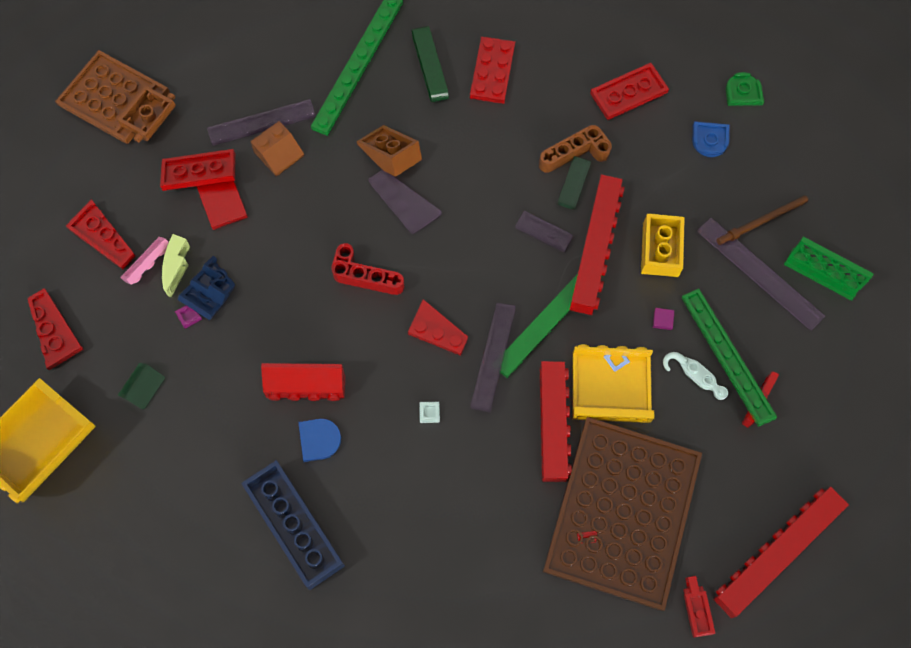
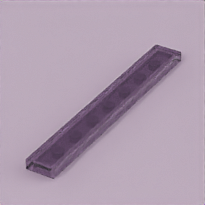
[697,218,825,331]

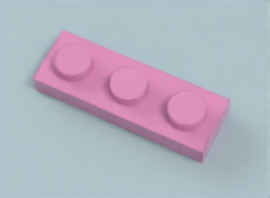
[120,237,169,285]

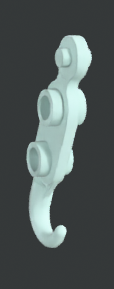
[663,352,728,400]

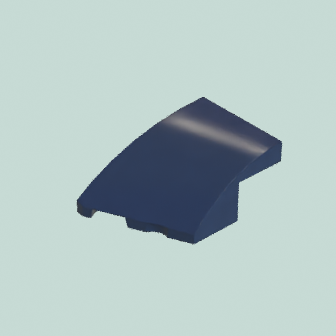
[178,256,235,320]

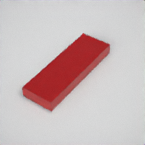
[742,371,779,428]

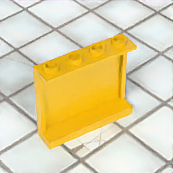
[572,344,654,423]

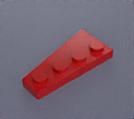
[66,199,135,270]
[27,288,83,370]

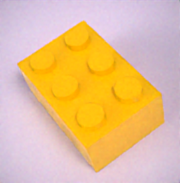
[641,214,684,277]

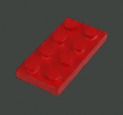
[470,36,515,104]
[590,63,669,120]
[160,149,235,191]

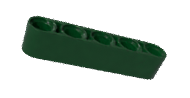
[411,26,449,102]

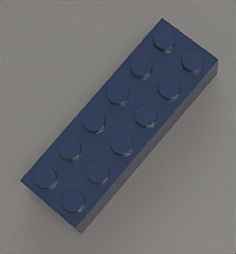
[241,460,345,590]

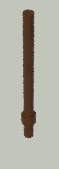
[716,195,808,245]

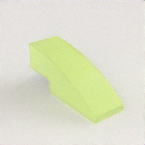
[162,234,190,297]

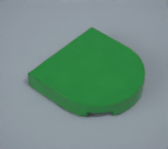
[726,72,764,106]

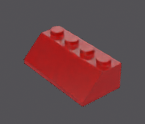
[261,363,345,401]

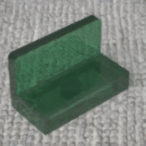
[117,363,165,410]

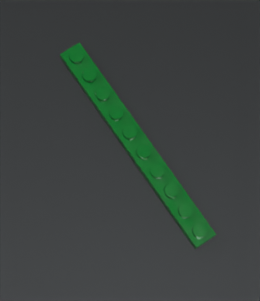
[311,0,403,136]

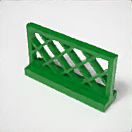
[784,237,874,301]

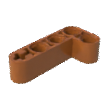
[539,125,612,173]

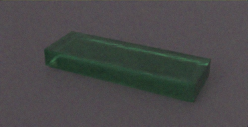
[557,156,591,210]

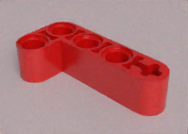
[331,243,404,295]

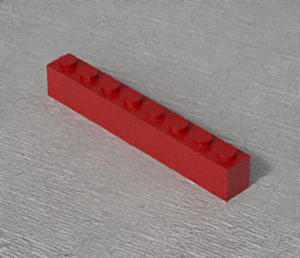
[570,174,624,315]
[713,487,849,618]

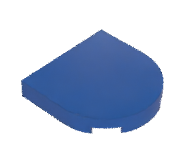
[692,121,729,157]
[299,419,341,462]

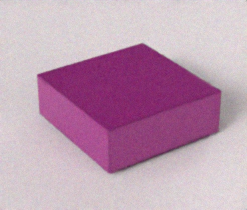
[175,305,202,329]
[653,308,674,330]

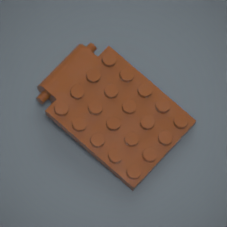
[55,50,176,144]

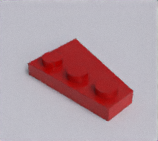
[408,299,468,356]

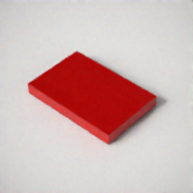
[197,181,248,230]

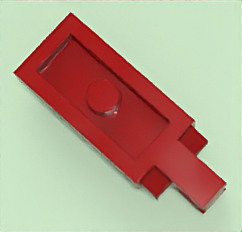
[683,576,715,638]

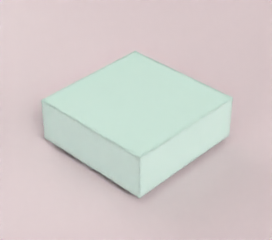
[420,402,440,423]

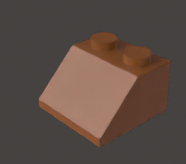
[250,121,304,176]

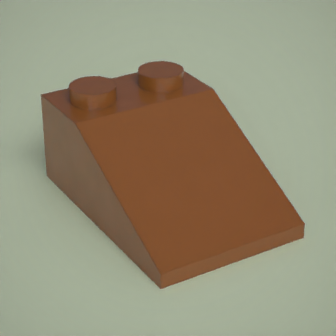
[357,125,422,177]

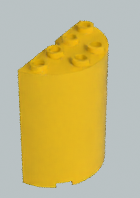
[0,378,96,503]

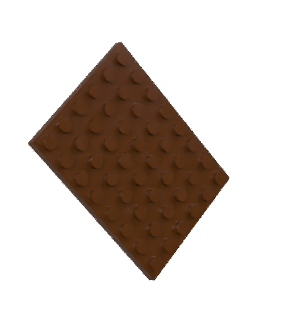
[543,417,702,611]

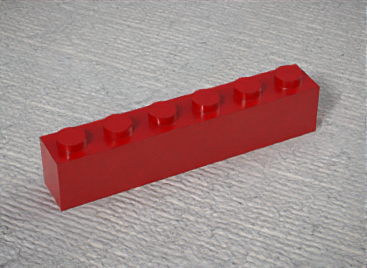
[540,361,572,482]

